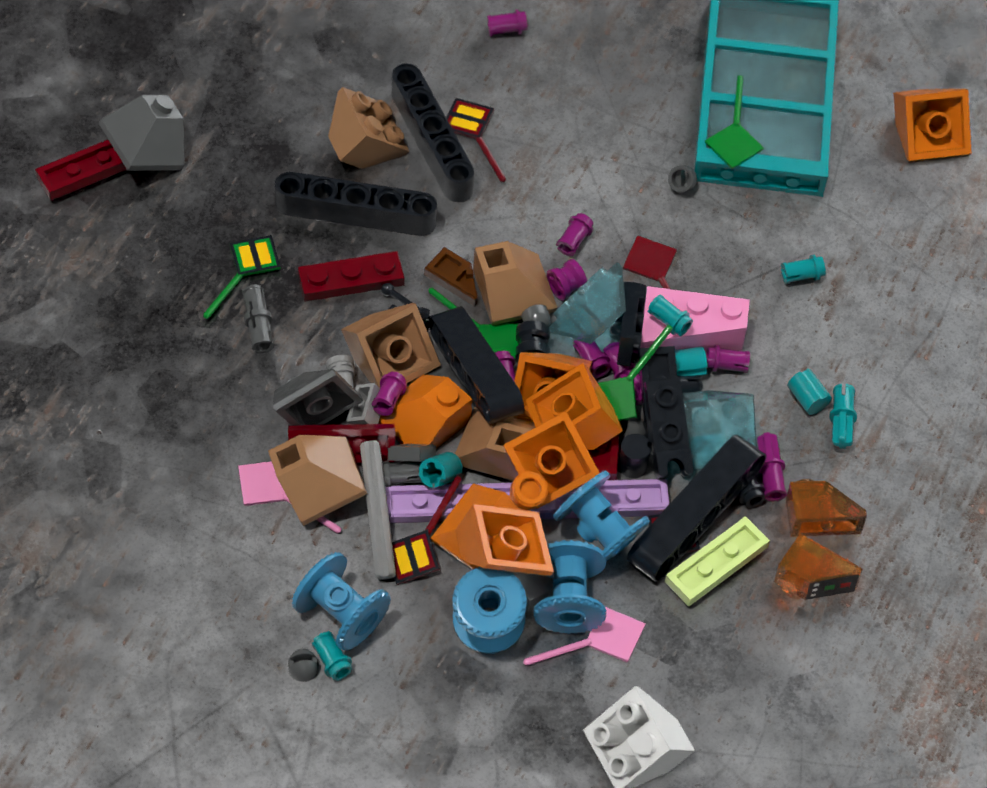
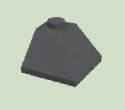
[99,95,184,171]
[273,369,364,425]

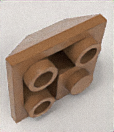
[328,87,409,169]
[473,241,558,326]
[455,407,535,480]
[268,435,367,526]

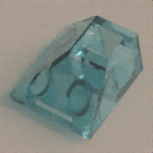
[549,262,626,344]
[683,390,757,471]

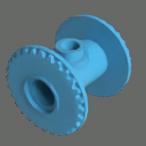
[553,471,650,562]
[533,540,606,634]
[292,552,391,651]
[452,567,527,654]

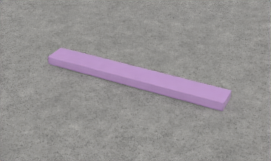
[385,479,669,523]

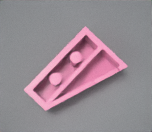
[637,286,750,362]

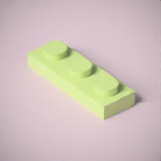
[665,516,770,607]

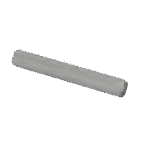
[360,440,396,580]

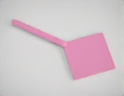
[238,461,342,533]
[523,607,646,666]

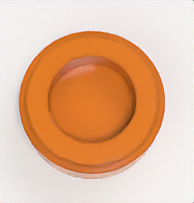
[510,471,548,510]

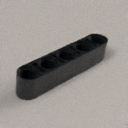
[391,63,474,203]
[275,172,437,236]
[428,306,524,424]
[627,434,766,582]

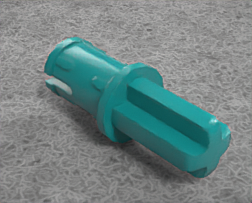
[829,384,857,449]

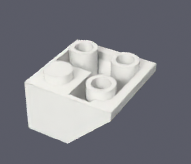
[583,686,695,788]

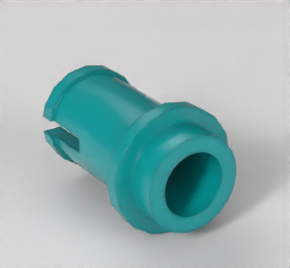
[781,254,826,284]
[647,294,693,336]
[311,631,352,681]

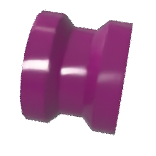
[546,259,588,301]

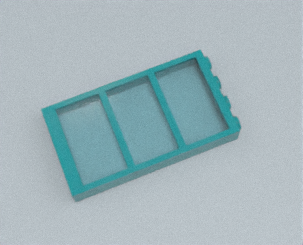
[694,0,839,197]

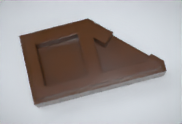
[424,247,478,307]

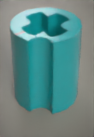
[675,346,708,376]
[787,368,832,415]
[419,452,463,488]

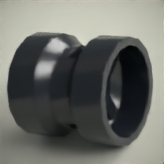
[515,320,550,363]

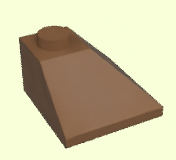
[341,303,441,388]

